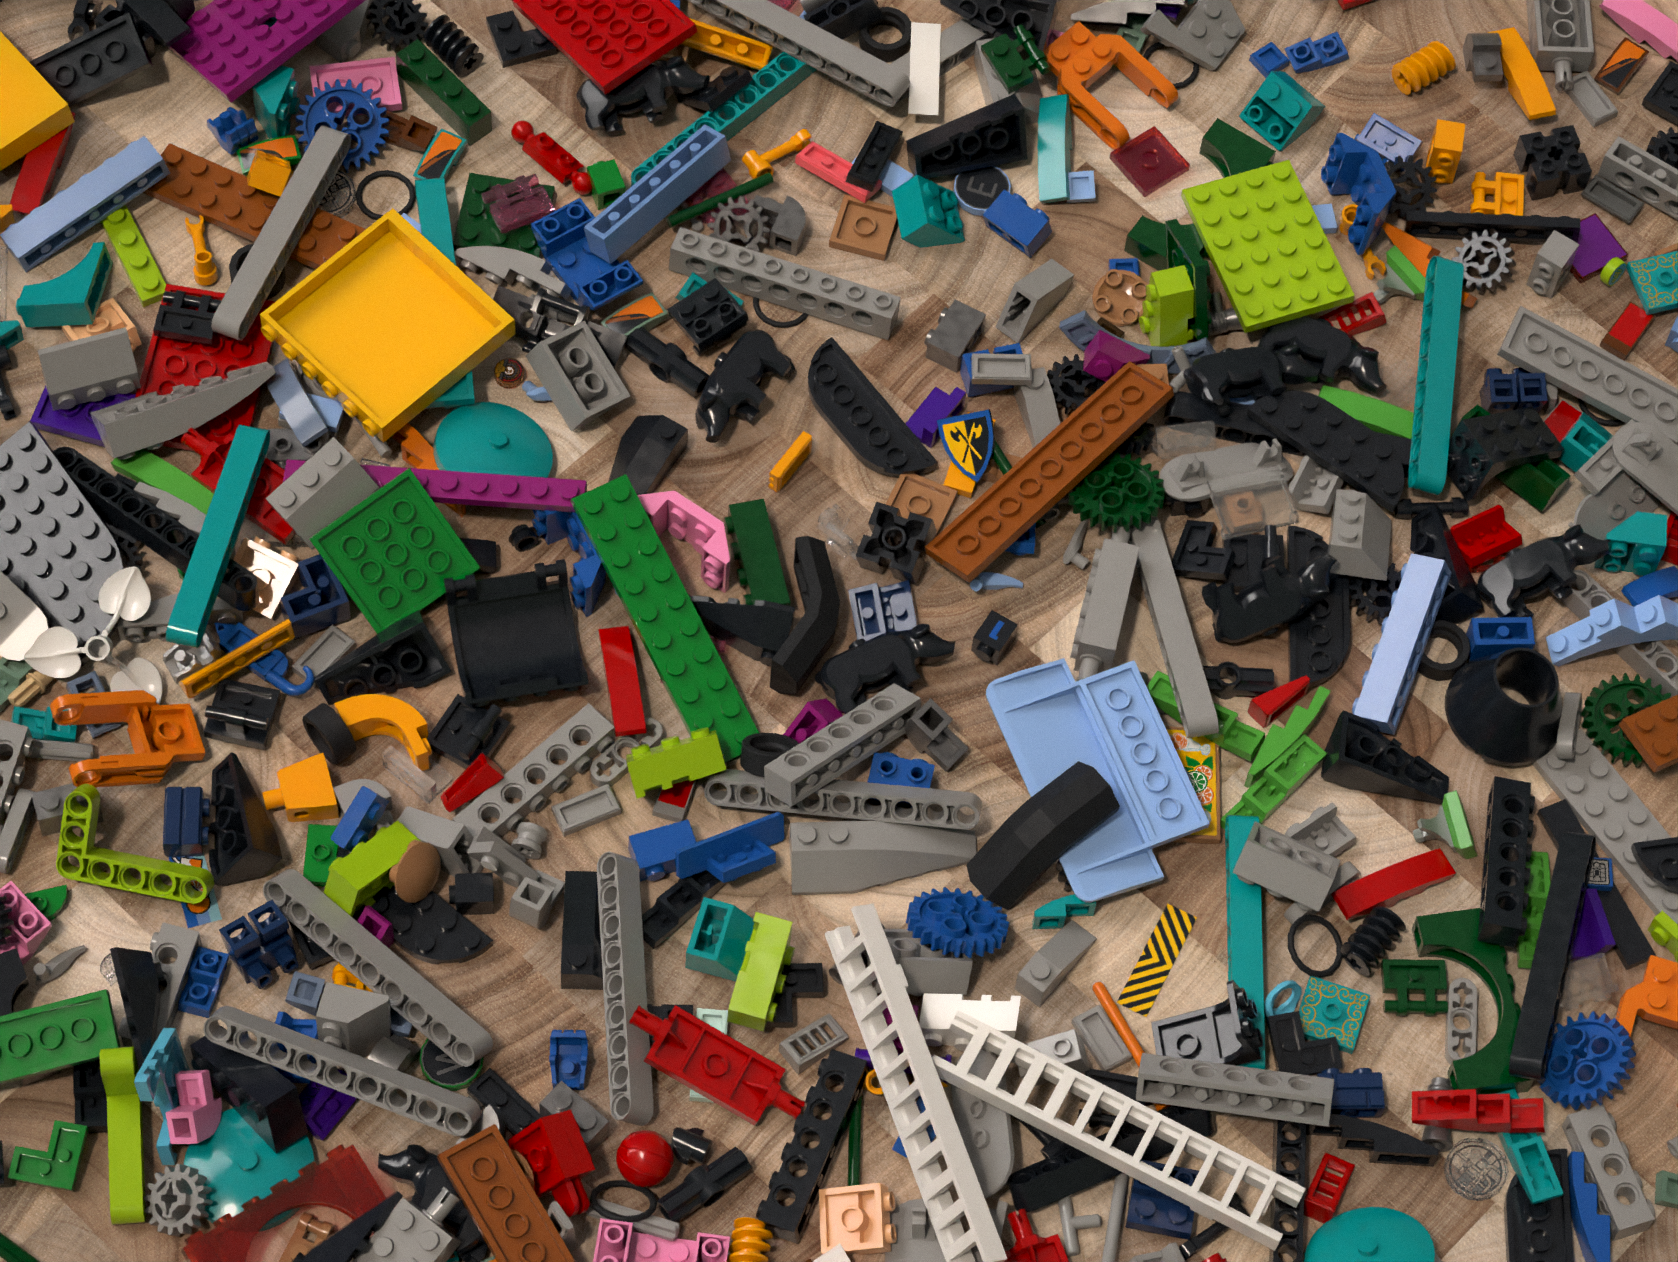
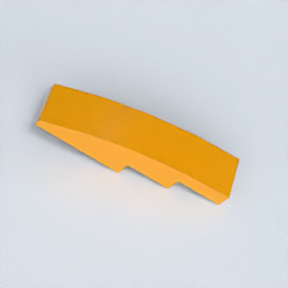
[1488,27,1556,120]

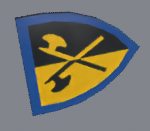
[937,409,995,482]

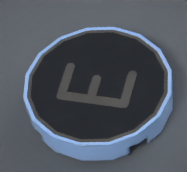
[953,166,1011,216]

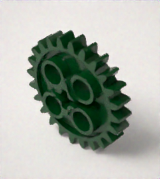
[1067,452,1165,533]
[1581,673,1672,768]

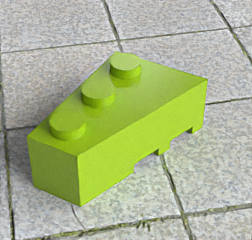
[324,820,420,918]

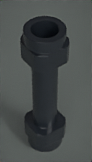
[1394,497,1468,519]

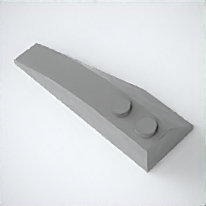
[91,362,276,460]
[789,821,977,895]

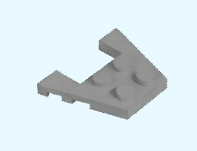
[1140,0,1245,71]

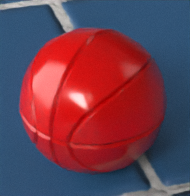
[616,1130,674,1187]

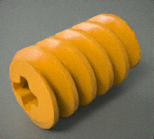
[1392,41,1456,95]
[727,1217,773,1262]

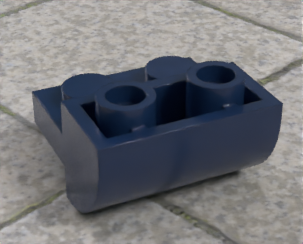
[1125,1159,1199,1240]

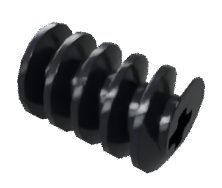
[424,14,484,77]
[1341,906,1406,976]

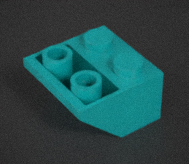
[252,65,300,139]
[1239,71,1326,151]
[892,175,965,248]
[1558,412,1613,472]
[1594,511,1667,576]
[685,897,754,982]

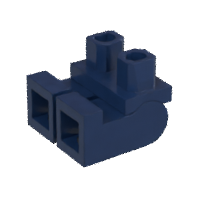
[1479,368,1548,414]
[219,900,299,989]

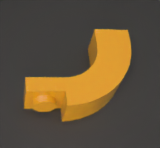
[334,694,432,773]

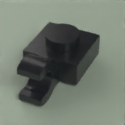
[68,0,97,41]

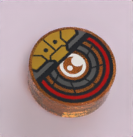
[494,358,524,389]

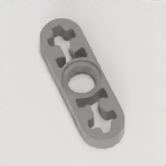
[1556,692,1582,759]
[590,718,662,787]
[0,788,35,874]
[1284,861,1361,924]
[1445,978,1477,1065]

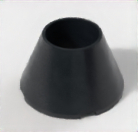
[1444,648,1563,766]

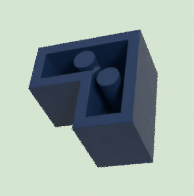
[280,554,351,640]

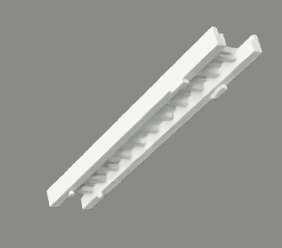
[825,903,1007,1262]
[932,1010,1306,1251]

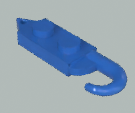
[214,622,314,696]

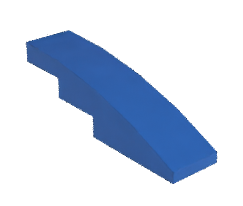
[1567,1151,1610,1262]

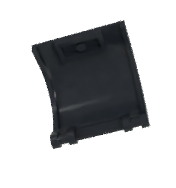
[443,559,589,707]

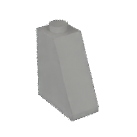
[996,259,1074,343]
[396,806,484,877]

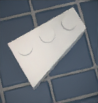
[919,993,1021,1057]

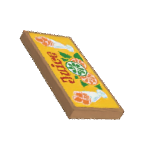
[1165,726,1221,844]

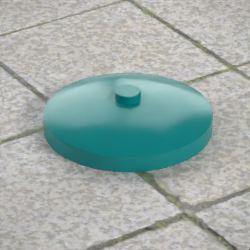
[433,402,553,478]
[184,1108,315,1233]
[1304,1207,1436,1262]

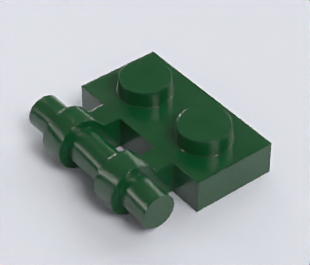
[981,24,1051,94]
[1381,959,1448,1017]

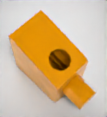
[262,753,339,822]

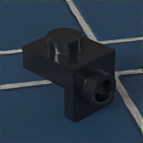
[1164,492,1210,517]

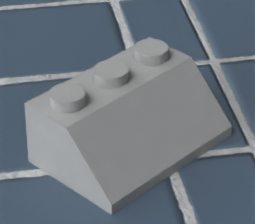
[974,38,1042,125]
[526,320,630,431]
[38,327,141,411]
[265,437,379,550]
[1328,489,1392,581]
[1232,822,1340,912]
[866,929,973,996]
[316,982,392,1057]

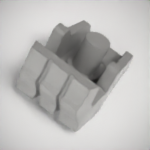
[163,627,221,684]

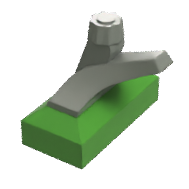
[1374,246,1426,304]
[1413,790,1478,859]

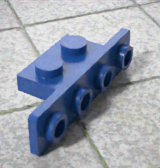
[675,812,785,883]

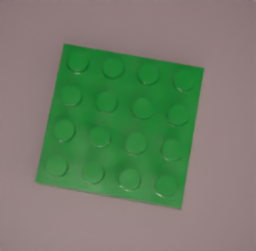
[309,468,480,634]

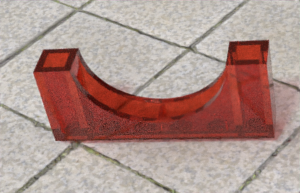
[181,1144,386,1262]

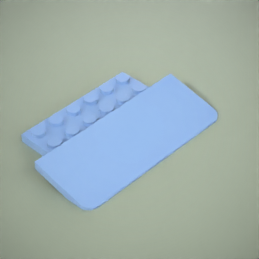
[986,658,1210,903]

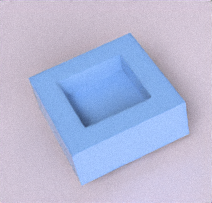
[1067,170,1096,203]

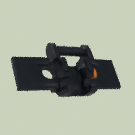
[493,285,628,369]

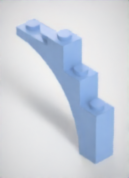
[1546,595,1678,667]

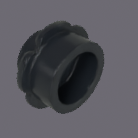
[509,524,538,552]

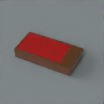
[1600,301,1655,361]

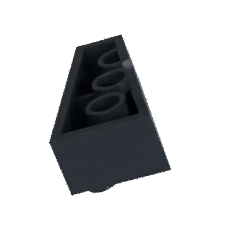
[906,94,1028,179]
[190,1026,308,1154]

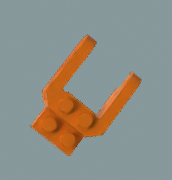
[1044,21,1179,150]
[50,690,206,787]
[1615,955,1678,1107]

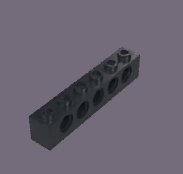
[1477,776,1535,948]
[756,1049,870,1244]

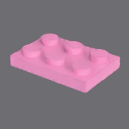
[309,57,402,116]

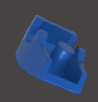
[207,107,259,155]
[549,1030,588,1090]

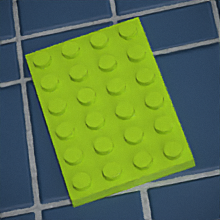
[1181,160,1355,333]

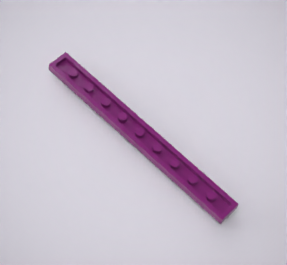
[283,459,587,512]

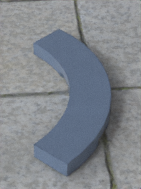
[1059,310,1217,374]

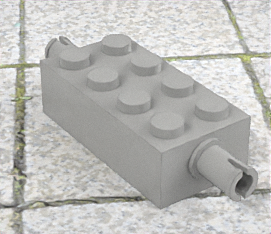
[1526,0,1594,91]
[1070,527,1140,681]
[352,1187,461,1262]

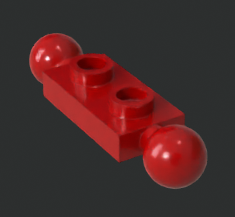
[511,120,592,195]

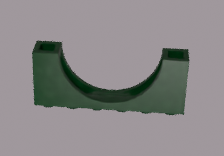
[1124,118,1276,271]
[1412,908,1534,1095]

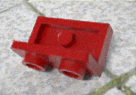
[1450,505,1522,568]

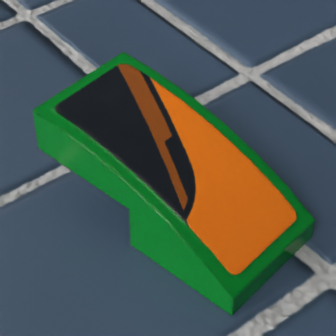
[236,135,303,177]

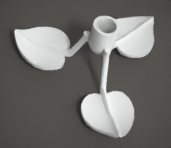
[23,566,163,705]

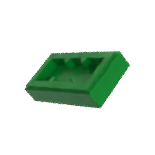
[303,824,339,887]

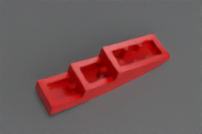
[9,112,76,215]
[598,626,646,737]
[1331,848,1456,920]
[1412,1089,1545,1133]

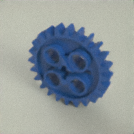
[295,79,389,173]
[906,887,1009,958]
[1537,1011,1636,1110]

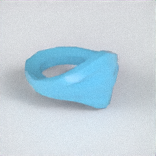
[1264,980,1302,1017]

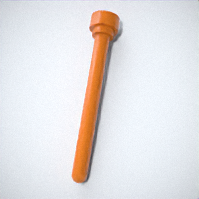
[1092,982,1171,1111]

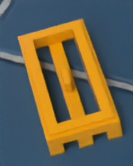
[768,431,812,492]

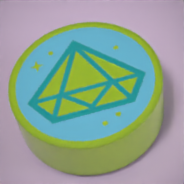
[1600,257,1627,287]

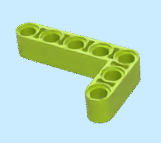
[56,784,214,904]
[100,1046,146,1225]

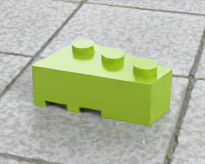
[1139,265,1194,347]
[626,727,727,799]
[727,912,795,1032]

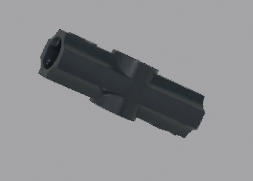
[626,327,710,397]
[1203,661,1274,700]
[657,1147,752,1222]

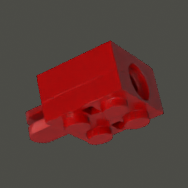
[507,1110,595,1217]

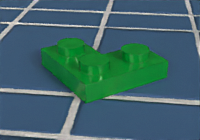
[8,1120,89,1192]

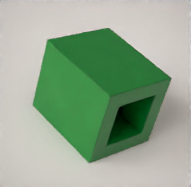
[587,159,626,210]

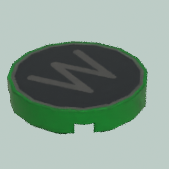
[419,1038,484,1091]

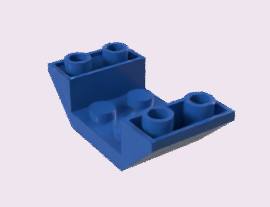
[1321,133,1396,255]
[531,198,643,311]
[532,509,606,617]

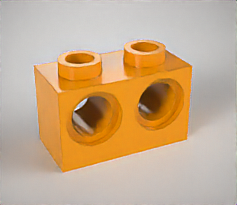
[1426,119,1466,184]
[247,150,294,197]

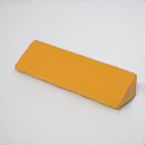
[681,18,773,70]
[178,619,295,699]

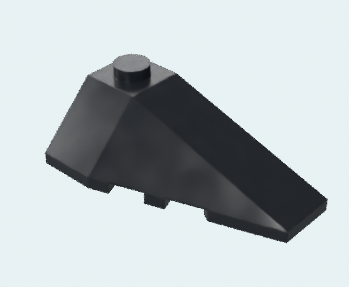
[940,0,1058,52]
[608,415,688,495]
[1410,503,1483,623]
[689,595,795,666]
[314,610,451,705]
[1321,710,1449,804]
[209,752,282,886]
[561,871,603,990]
[110,947,165,1070]
[292,1191,403,1262]

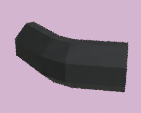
[770,536,840,694]
[966,761,1120,910]

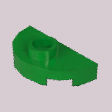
[24,884,68,921]

